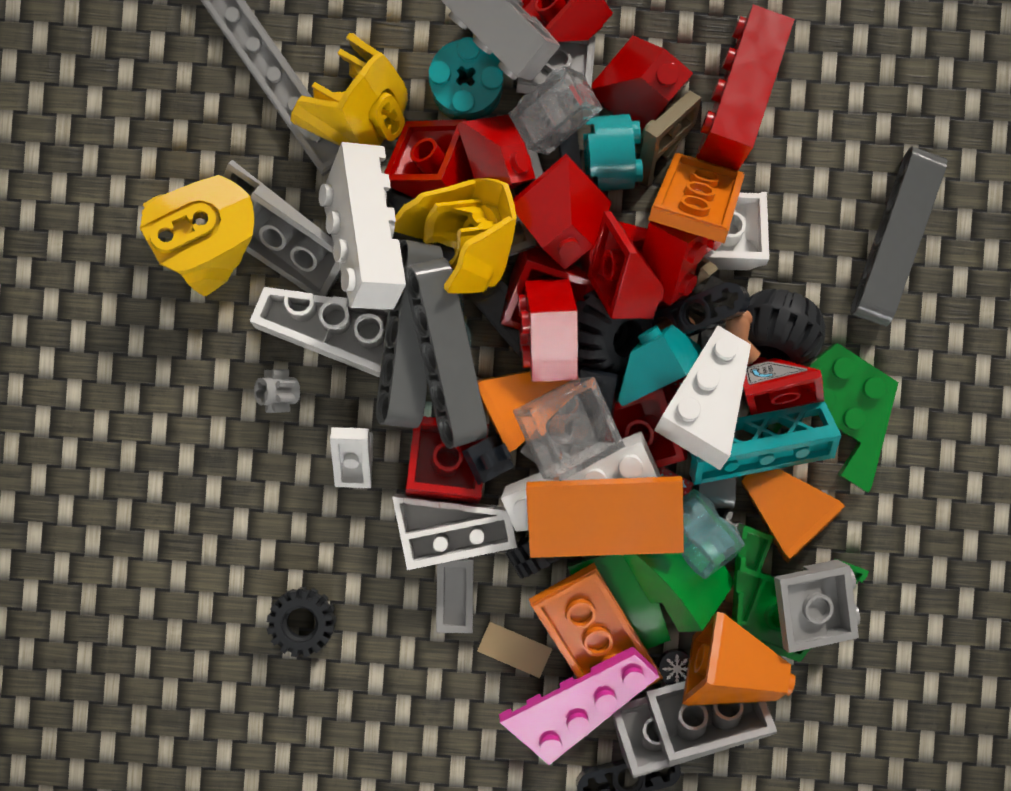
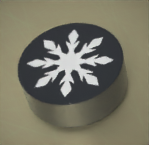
[657,649,690,685]

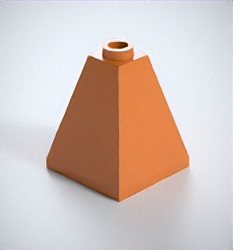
[477,370,579,452]
[741,469,845,563]
[682,612,795,706]

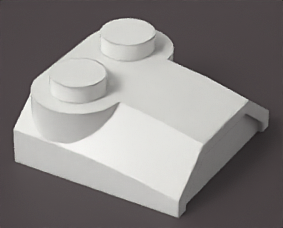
[704,192,769,270]

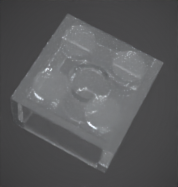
[513,377,625,481]

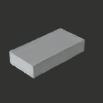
[436,558,474,633]

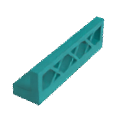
[689,401,842,485]

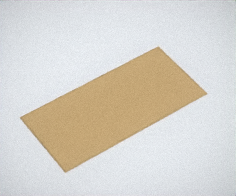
[477,622,552,678]

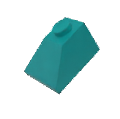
[618,324,702,406]

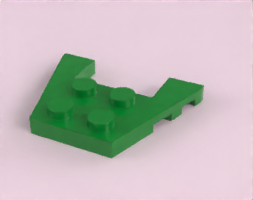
[747,343,899,493]
[732,523,869,662]

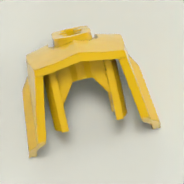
[290,33,408,146]
[140,175,254,296]
[394,178,517,293]

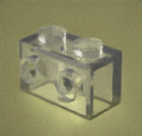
[508,65,603,155]

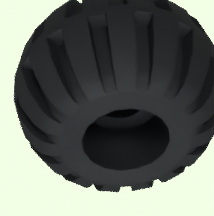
[747,289,826,366]
[576,290,655,376]

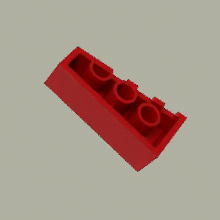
[695,4,795,171]

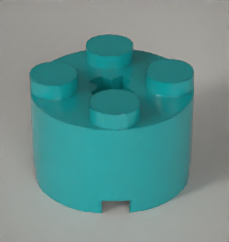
[429,37,503,121]
[583,114,643,191]

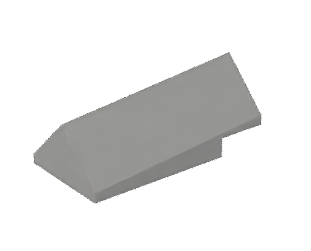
[223,160,341,296]
[613,681,777,778]

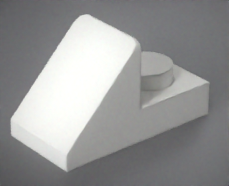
[330,427,373,488]

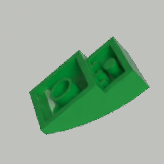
[623,519,734,632]
[567,555,671,649]

